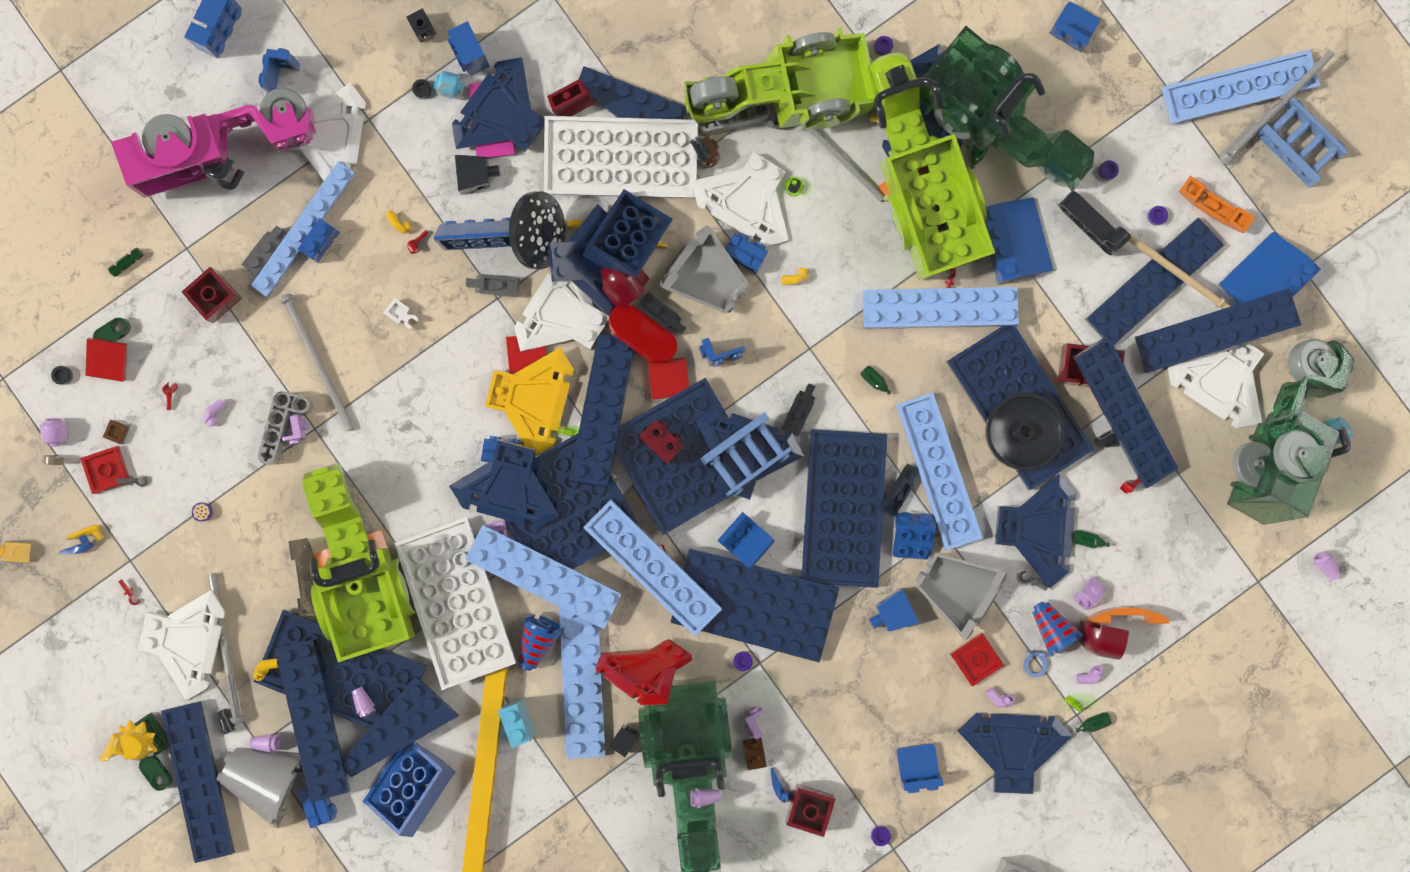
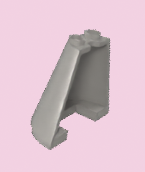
[660,225,749,314]
[916,553,1007,640]
[217,747,303,829]

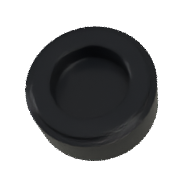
[412,79,432,99]
[51,366,73,385]

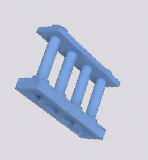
[1256,98,1348,188]
[700,412,792,497]

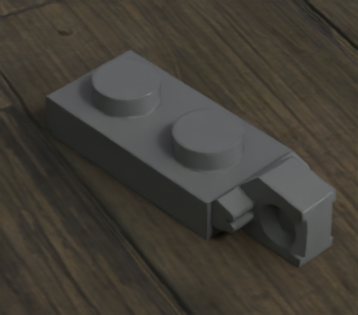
[241,226,285,276]
[465,274,520,298]

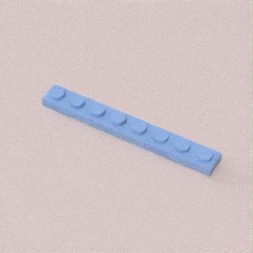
[251,161,356,297]

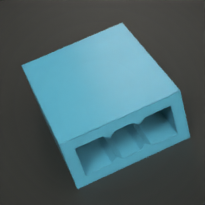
[498,698,536,748]

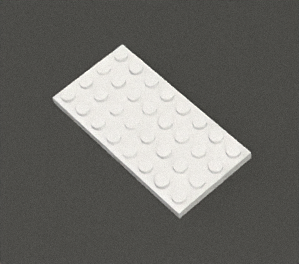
[544,116,698,198]
[394,517,517,690]

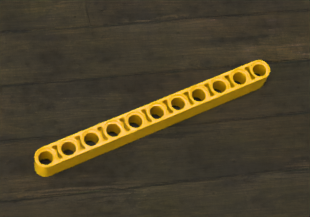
[462,667,508,872]

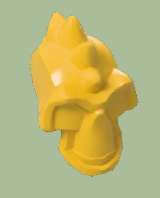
[98,720,157,761]

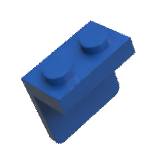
[1049,2,1100,52]
[258,48,300,93]
[699,337,746,367]
[717,512,775,569]
[892,512,936,560]
[896,743,944,793]

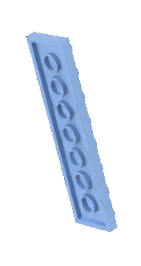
[1162,50,1320,125]
[863,287,1019,329]
[896,393,982,550]
[583,499,722,636]
[465,525,622,629]
[559,607,606,759]

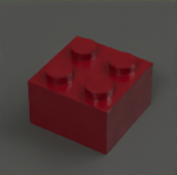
[181,267,243,323]
[785,783,836,837]

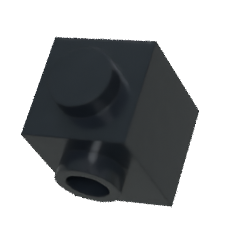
[406,8,437,42]
[609,724,639,757]

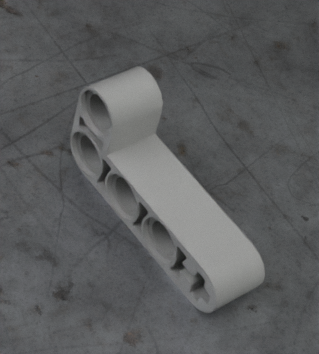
[698,103,770,136]
[258,391,314,465]

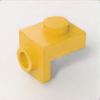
[0,541,31,563]

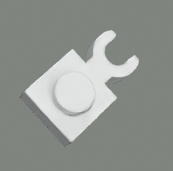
[383,298,420,330]

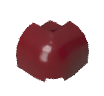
[600,267,650,307]
[1079,620,1129,660]

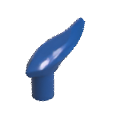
[59,535,95,554]
[771,767,793,803]

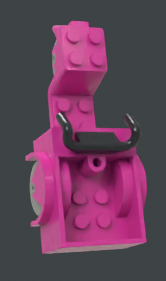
[111,88,317,198]

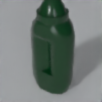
[970,134,991,169]
[860,365,891,395]
[1073,530,1110,549]
[1076,712,1112,733]

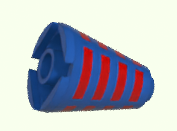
[1032,601,1083,657]
[519,614,562,671]

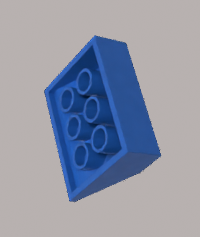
[985,197,1053,285]
[434,217,511,251]
[1218,232,1321,304]
[362,741,456,837]

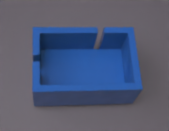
[184,0,242,59]

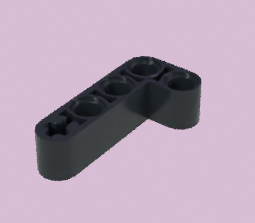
[1058,191,1131,256]

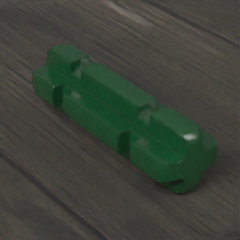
[108,247,144,277]

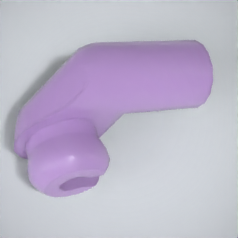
[204,399,226,427]
[1076,665,1104,684]
[986,687,1015,707]

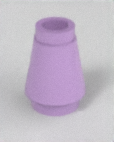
[1313,551,1341,580]
[352,687,375,718]
[250,733,281,753]
[690,788,721,808]

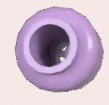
[40,418,68,447]

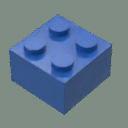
[447,21,490,76]

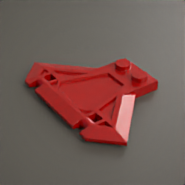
[595,639,693,705]

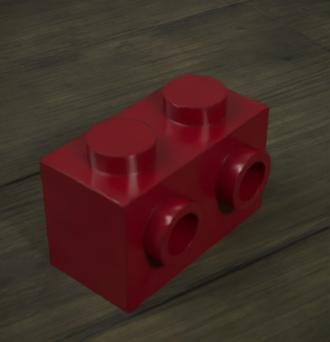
[547,79,595,117]
[639,420,683,464]

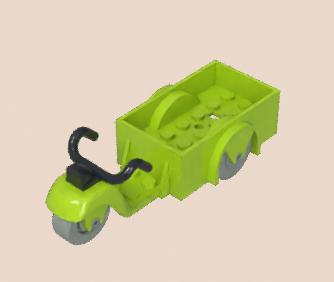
[870,52,995,280]

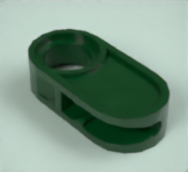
[93,317,131,342]
[139,755,172,791]

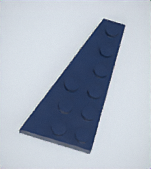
[579,66,687,120]
[343,676,459,778]

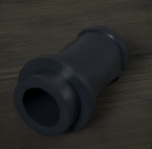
[690,136,711,162]
[215,709,236,735]

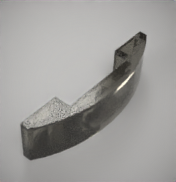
[288,538,316,618]

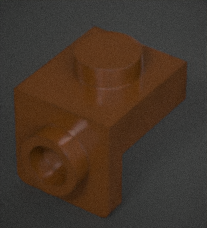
[702,136,720,168]
[743,737,767,771]

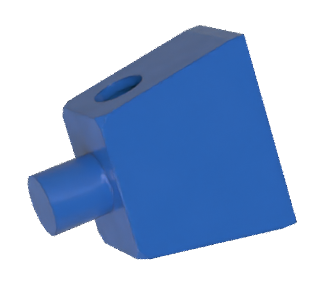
[869,588,919,631]

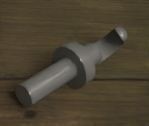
[116,476,148,487]
[1020,571,1048,591]

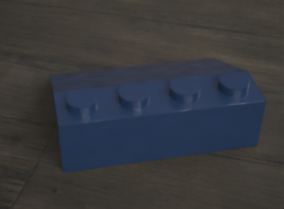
[583,189,673,278]

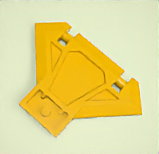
[485,347,574,456]

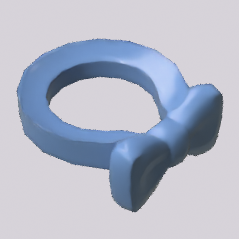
[1023,651,1047,677]

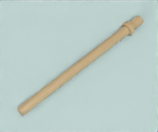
[1128,233,1231,309]

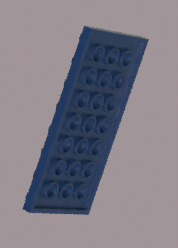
[946,326,1095,491]
[801,429,887,588]
[670,548,839,663]
[254,609,427,728]

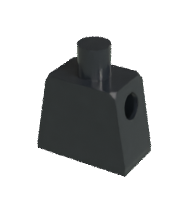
[455,155,501,195]

